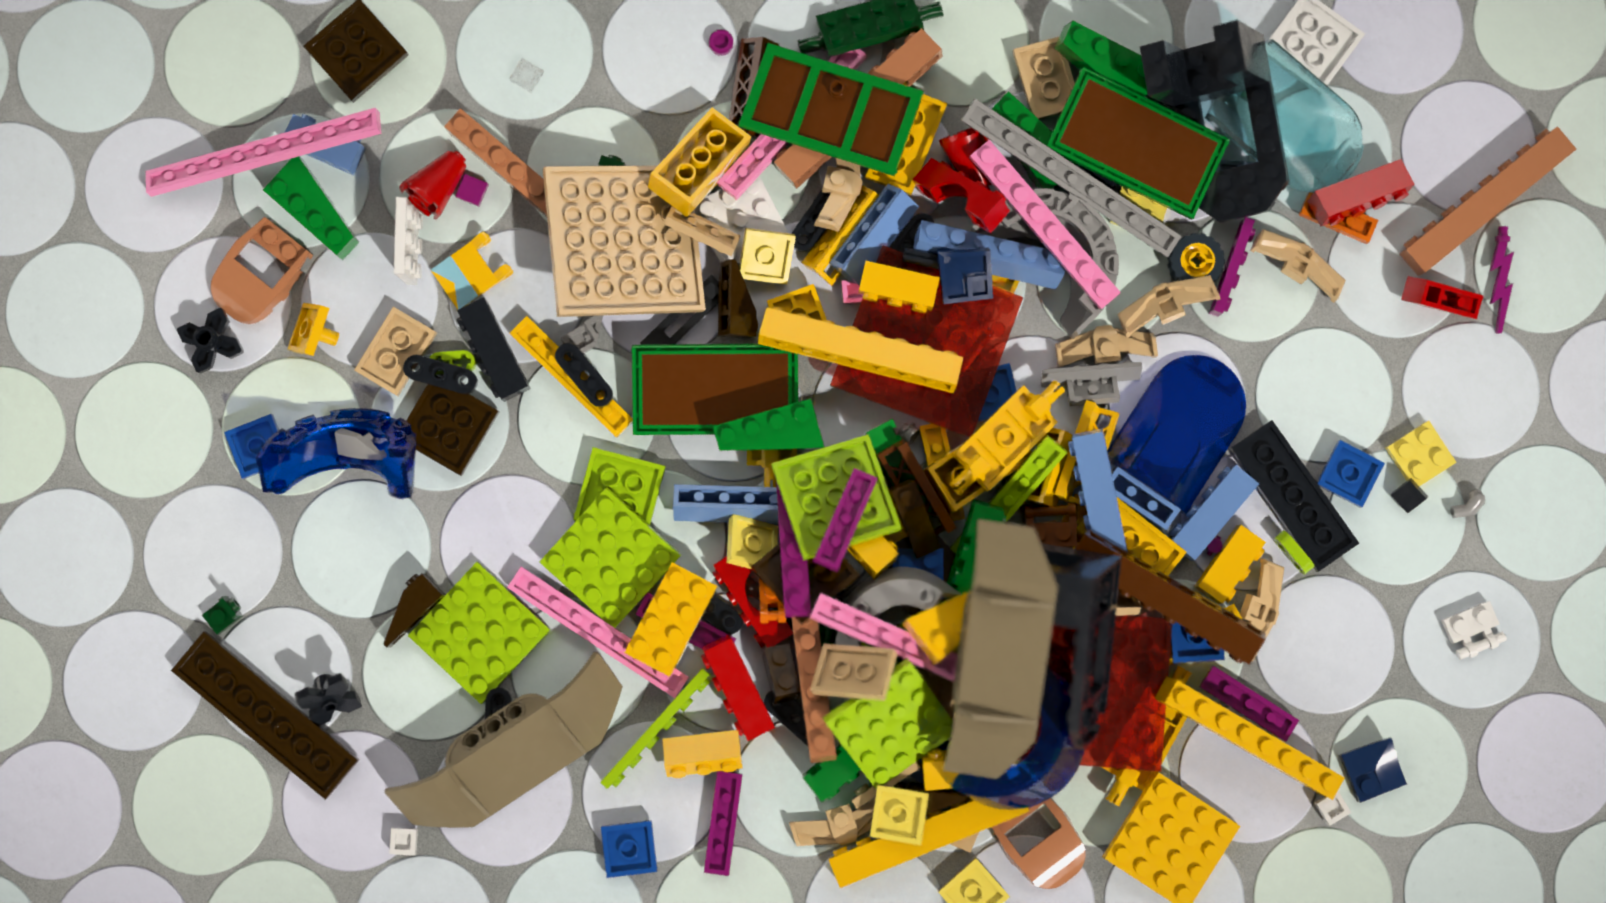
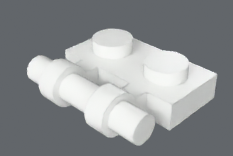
[1441,601,1507,660]

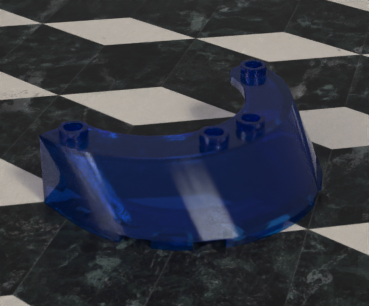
[256,408,417,499]
[949,664,1085,810]

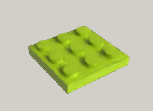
[573,447,666,525]

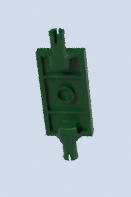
[797,0,943,57]

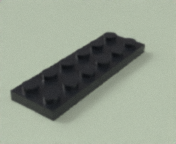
[1230,420,1359,572]

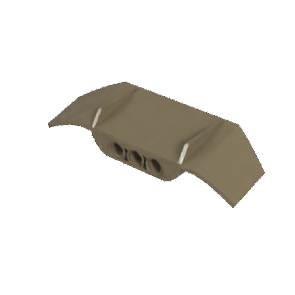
[943,520,1058,779]
[384,651,623,828]

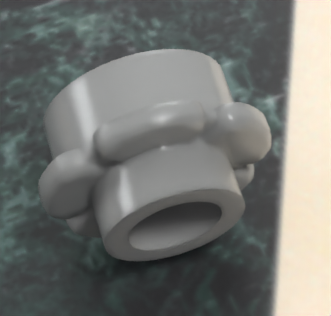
[897,422,920,445]

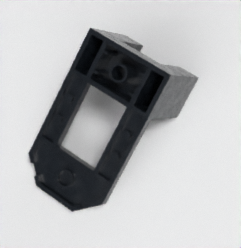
[1140,20,1290,223]
[1040,543,1122,751]

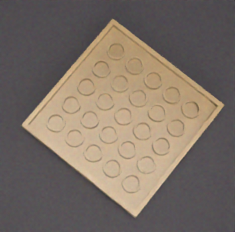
[543,166,706,317]

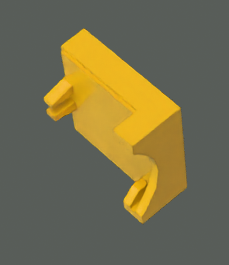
[767,284,827,321]

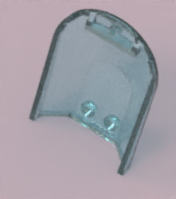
[1205,39,1364,192]

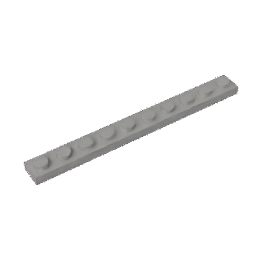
[960,99,1182,257]

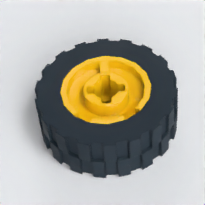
[1167,233,1225,282]

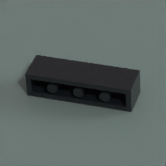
[456,297,531,402]

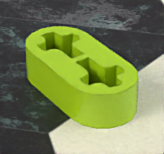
[429,350,477,376]
[1274,530,1314,575]

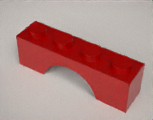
[912,158,1010,234]
[712,556,793,648]

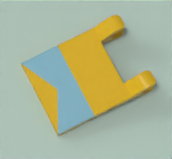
[431,232,513,310]

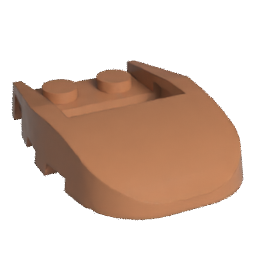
[211,217,313,324]
[992,779,1085,889]

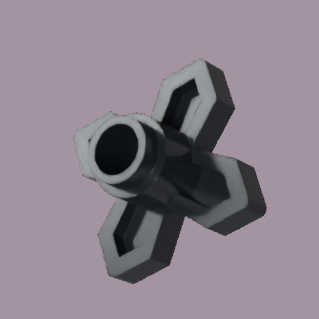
[177,308,244,374]
[294,673,362,726]

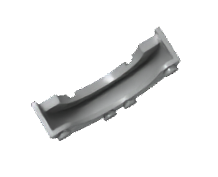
[971,188,1119,340]
[834,567,961,701]

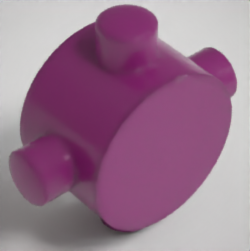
[1206,535,1223,556]

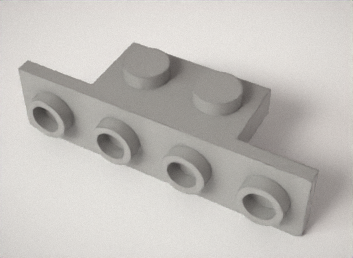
[1041,361,1142,406]

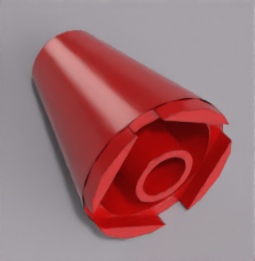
[938,127,992,190]
[399,151,467,220]

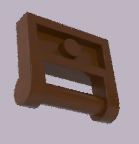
[1025,502,1078,549]

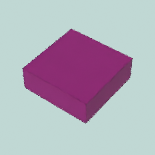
[455,174,489,207]

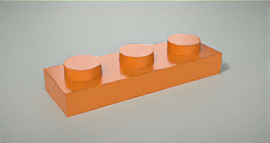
[1299,191,1378,244]

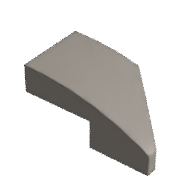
[561,315,603,358]
[335,428,387,460]

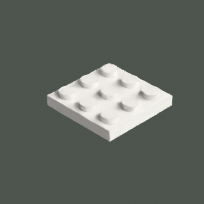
[1265,0,1365,94]
[695,176,788,264]
[394,197,423,285]

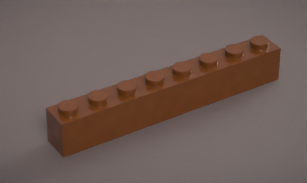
[1075,529,1266,665]

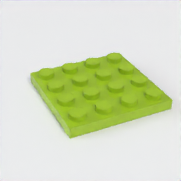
[771,434,902,561]
[539,487,681,628]
[408,562,551,704]
[823,658,953,790]

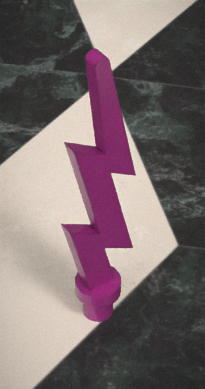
[1489,226,1514,334]

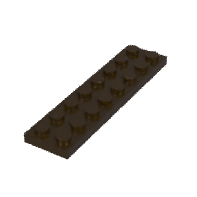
[171,631,360,800]

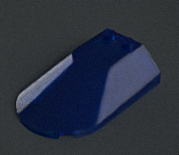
[1108,355,1246,515]

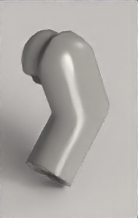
[1451,489,1485,518]

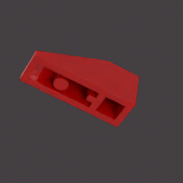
[1401,276,1484,320]

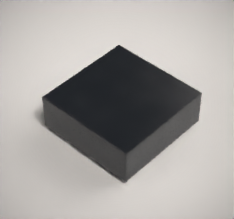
[1391,478,1428,513]

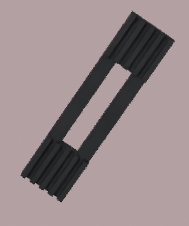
[640,274,719,345]

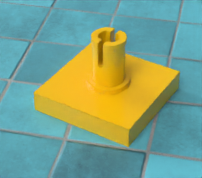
[287,303,339,356]

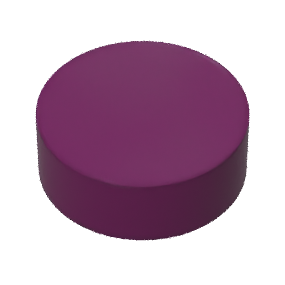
[709,29,734,56]

